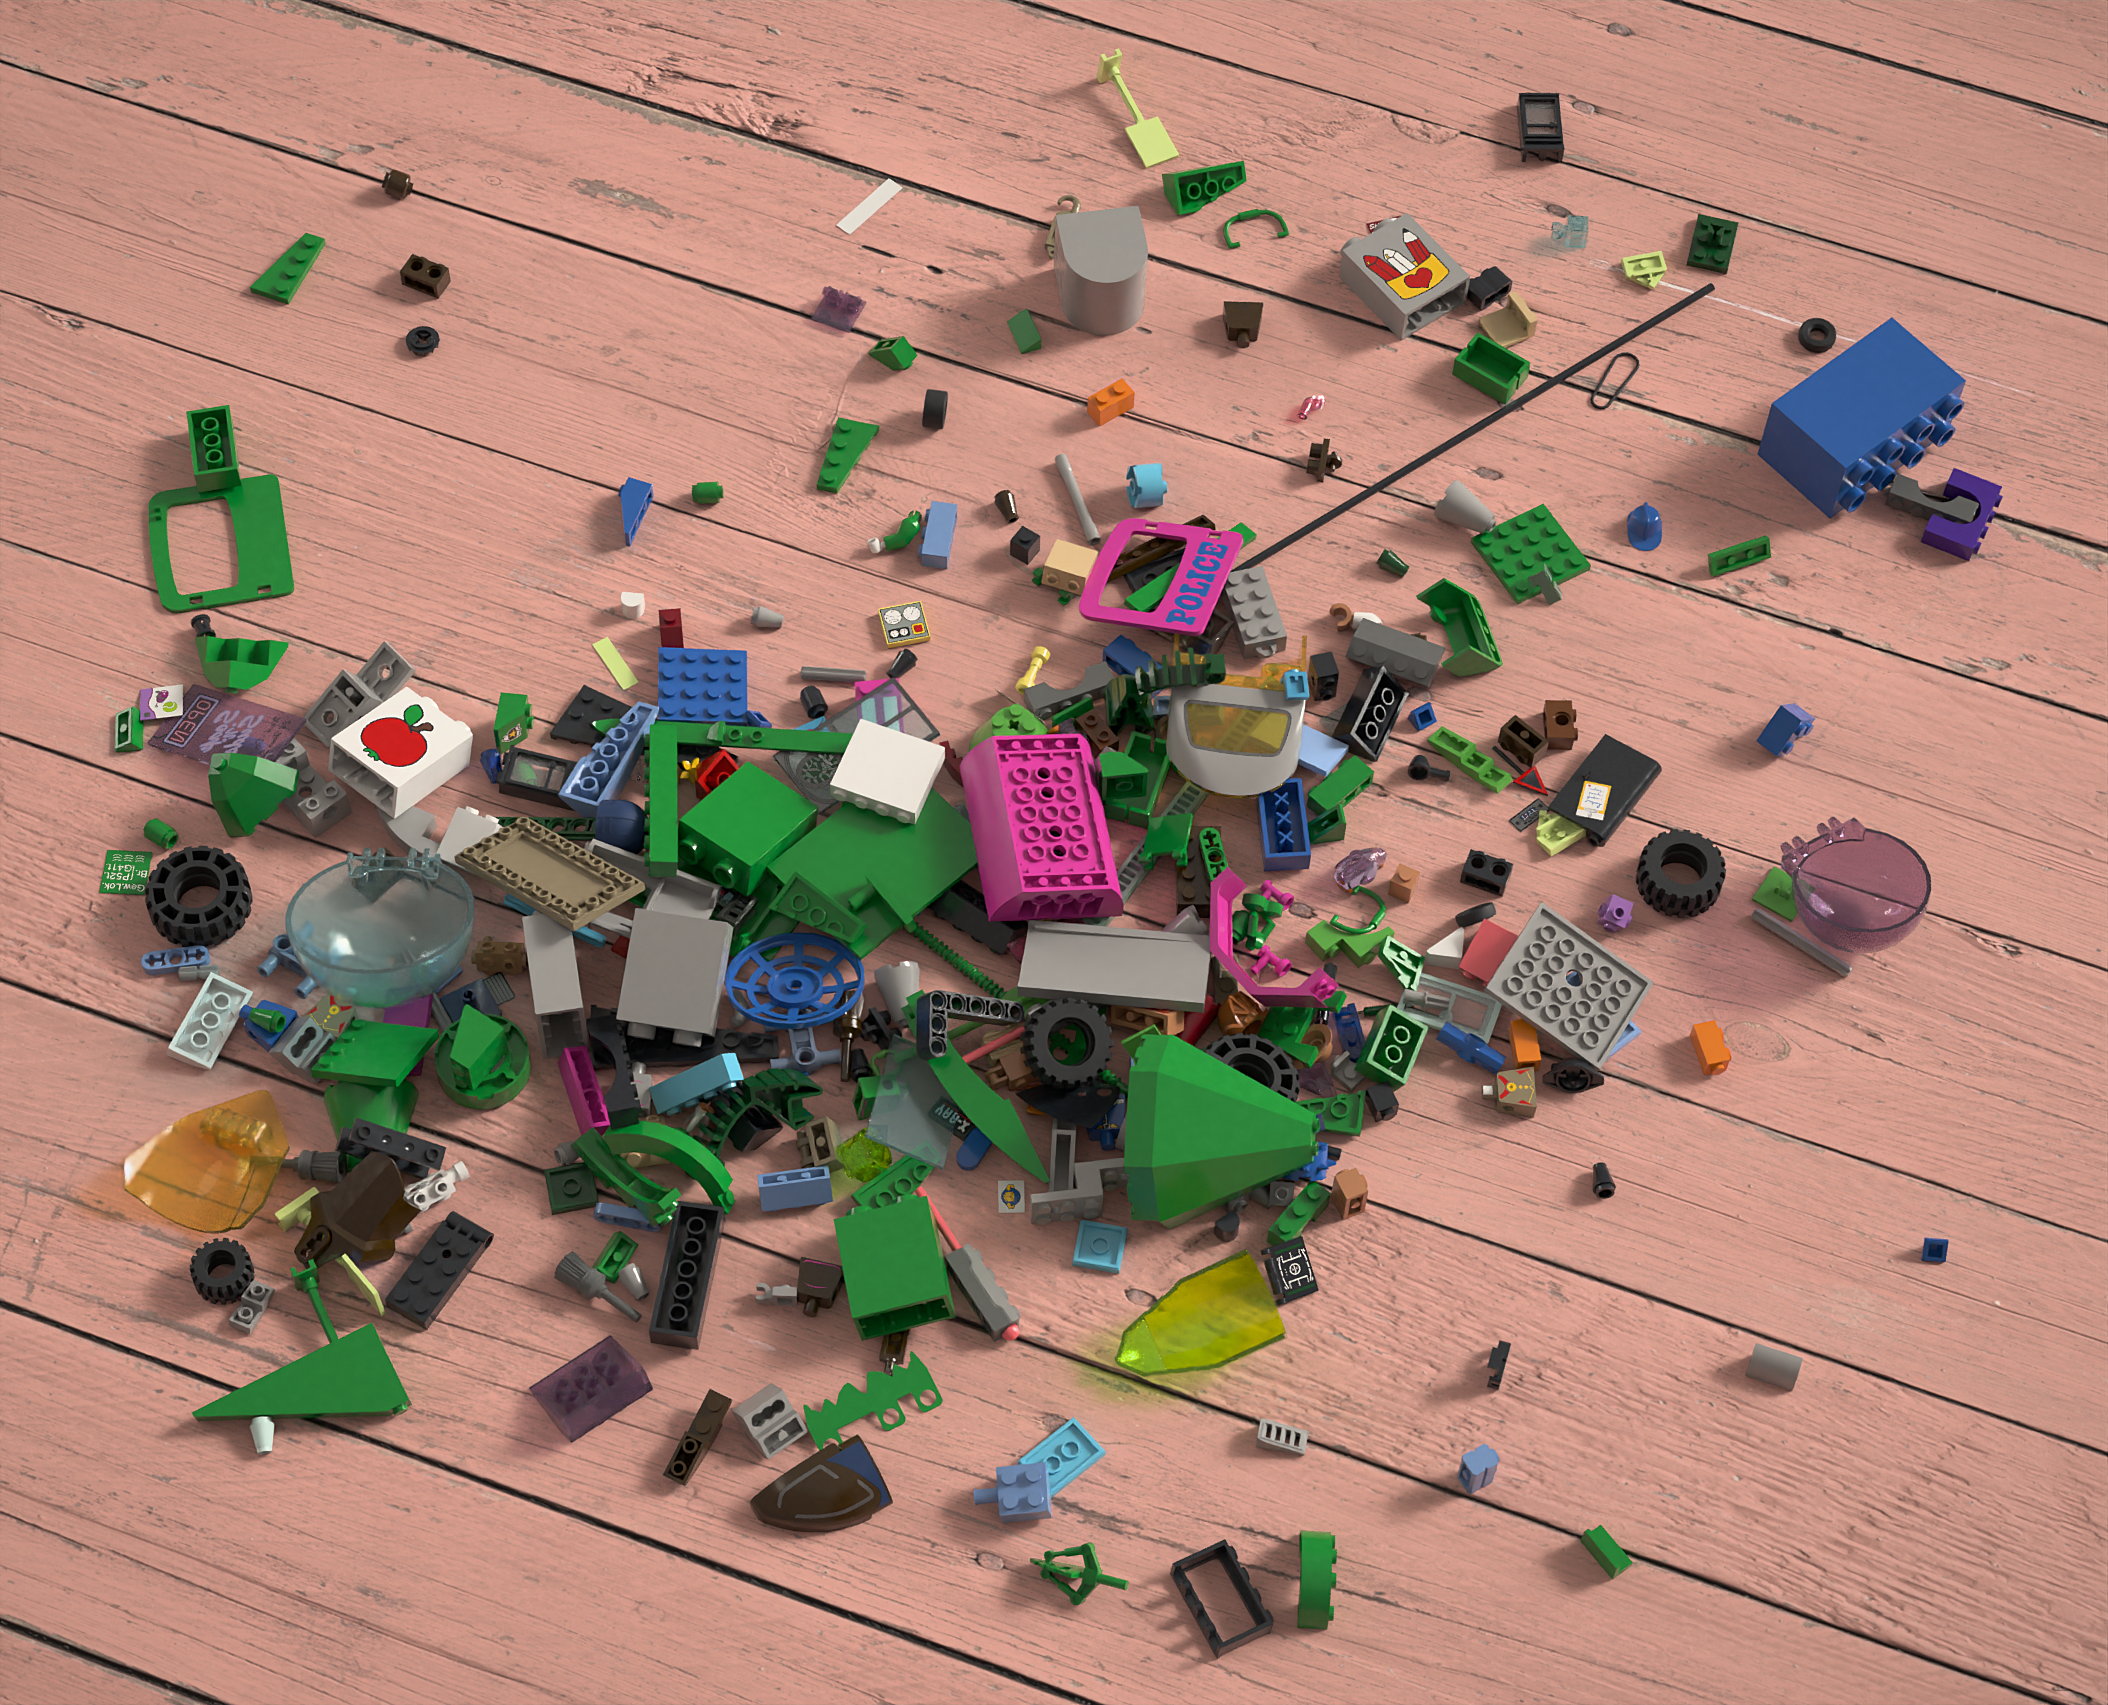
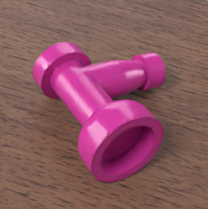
[1260,880,1294,911]
[1250,945,1292,977]

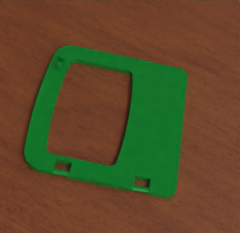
[149,474,295,613]

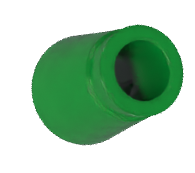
[249,1008,286,1033]

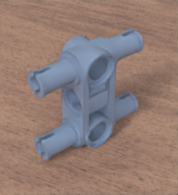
[257,921,348,999]
[763,1008,841,1076]

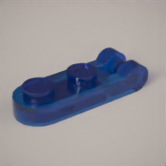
[1331,1003,1365,1063]

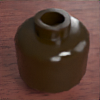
[382,169,414,199]

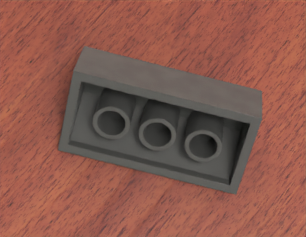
[1345,618,1445,689]

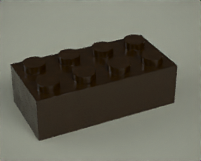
[1175,826,1222,918]

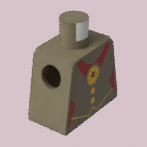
[303,990,358,1039]
[1482,1067,1537,1118]

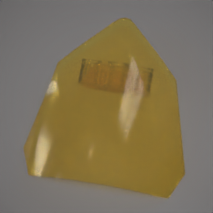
[124,1090,290,1234]

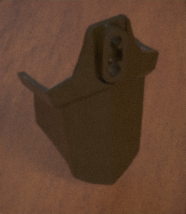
[294,1152,421,1269]

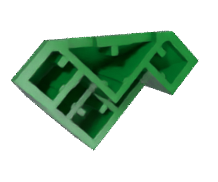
[195,636,289,694]
[208,753,300,837]

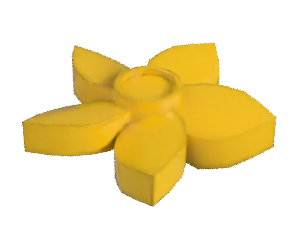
[679,758,699,785]

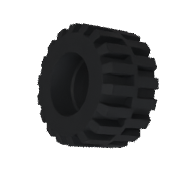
[190,1238,255,1305]

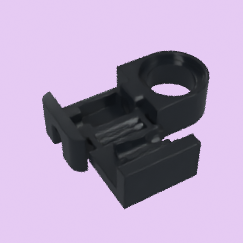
[1487,1340,1511,1390]

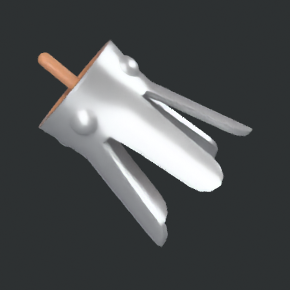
[684,1102,715,1137]

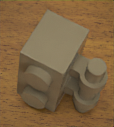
[796,1116,847,1173]

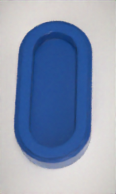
[956,1128,992,1171]

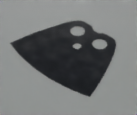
[1015,1078,1120,1128]

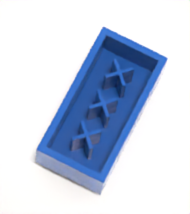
[1255,778,1311,872]

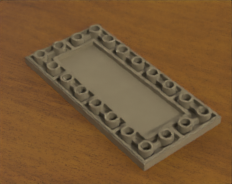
[454,816,645,931]

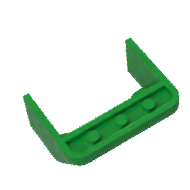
[1416,578,1503,677]

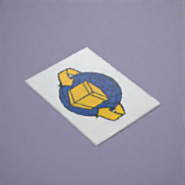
[998,1180,1025,1213]

